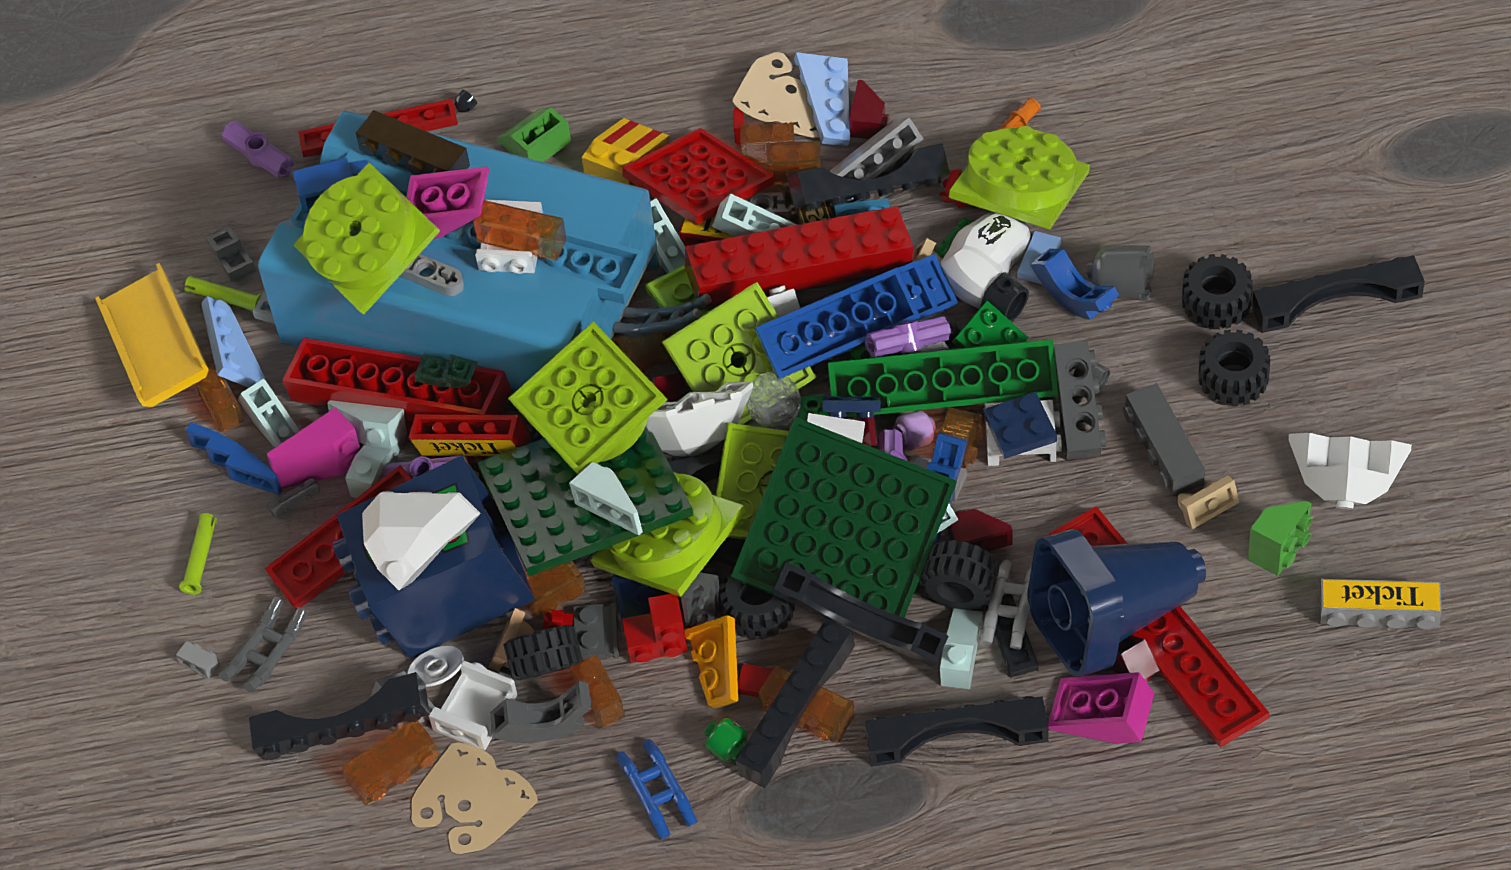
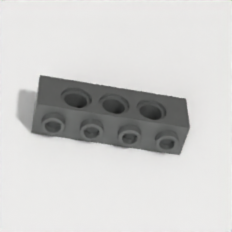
[1054,341,1106,460]

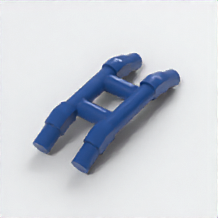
[616,739,698,840]

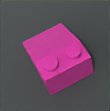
[406,166,489,239]
[267,407,361,488]
[1048,672,1155,744]

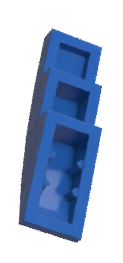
[186,422,282,495]
[927,432,968,545]

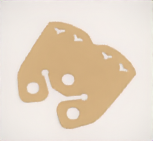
[732,52,820,138]
[411,742,538,854]

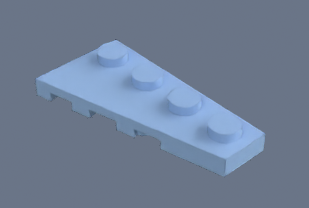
[794,52,850,147]
[201,296,269,388]

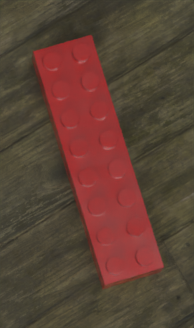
[685,206,914,308]
[282,338,512,422]

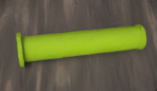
[184,276,262,311]
[179,513,217,595]

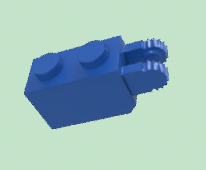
[293,158,371,213]

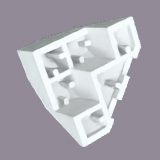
[646,382,753,458]
[1288,433,1412,509]
[362,492,481,590]

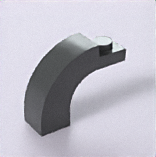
[490,681,591,743]

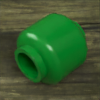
[704,718,748,762]

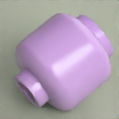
[892,410,936,451]

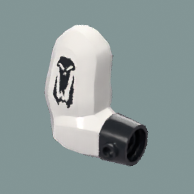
[941,212,1031,322]

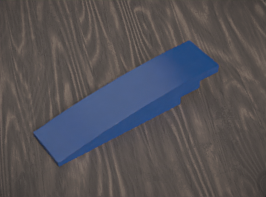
[754,254,958,380]

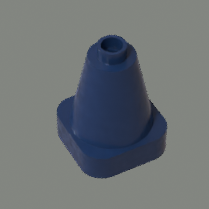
[1027,529,1206,677]

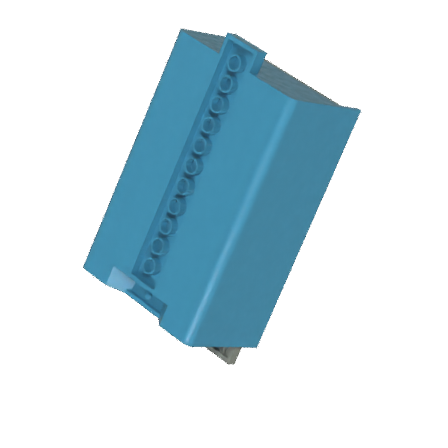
[253,110,660,409]

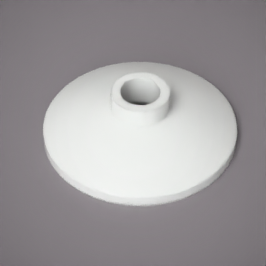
[408,646,464,687]

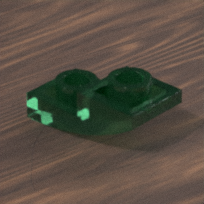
[415,353,477,388]

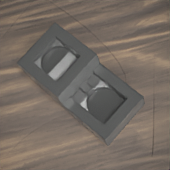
[206,227,256,281]

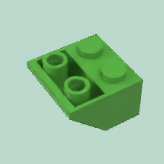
[497,107,572,162]
[1248,501,1313,576]

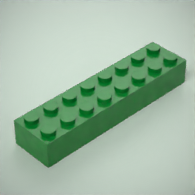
[828,339,1059,418]

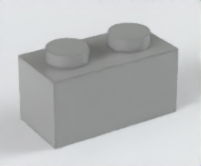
[176,641,219,679]

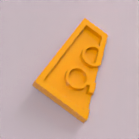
[684,615,738,708]

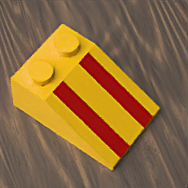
[582,118,670,187]

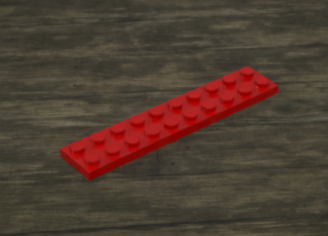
[1049,506,1269,748]

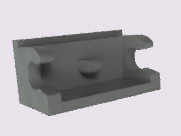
[681,572,722,628]

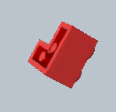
[622,594,688,663]

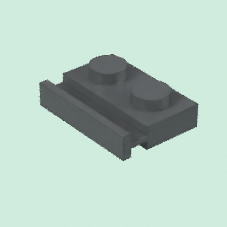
[574,603,619,662]

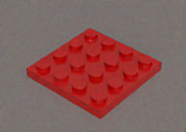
[622,128,775,225]

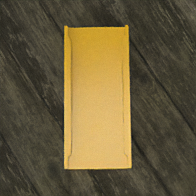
[95,263,209,407]

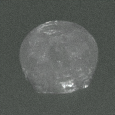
[746,372,801,429]

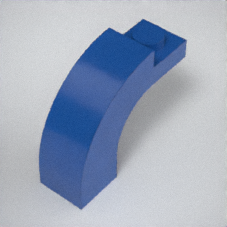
[1030,248,1120,320]

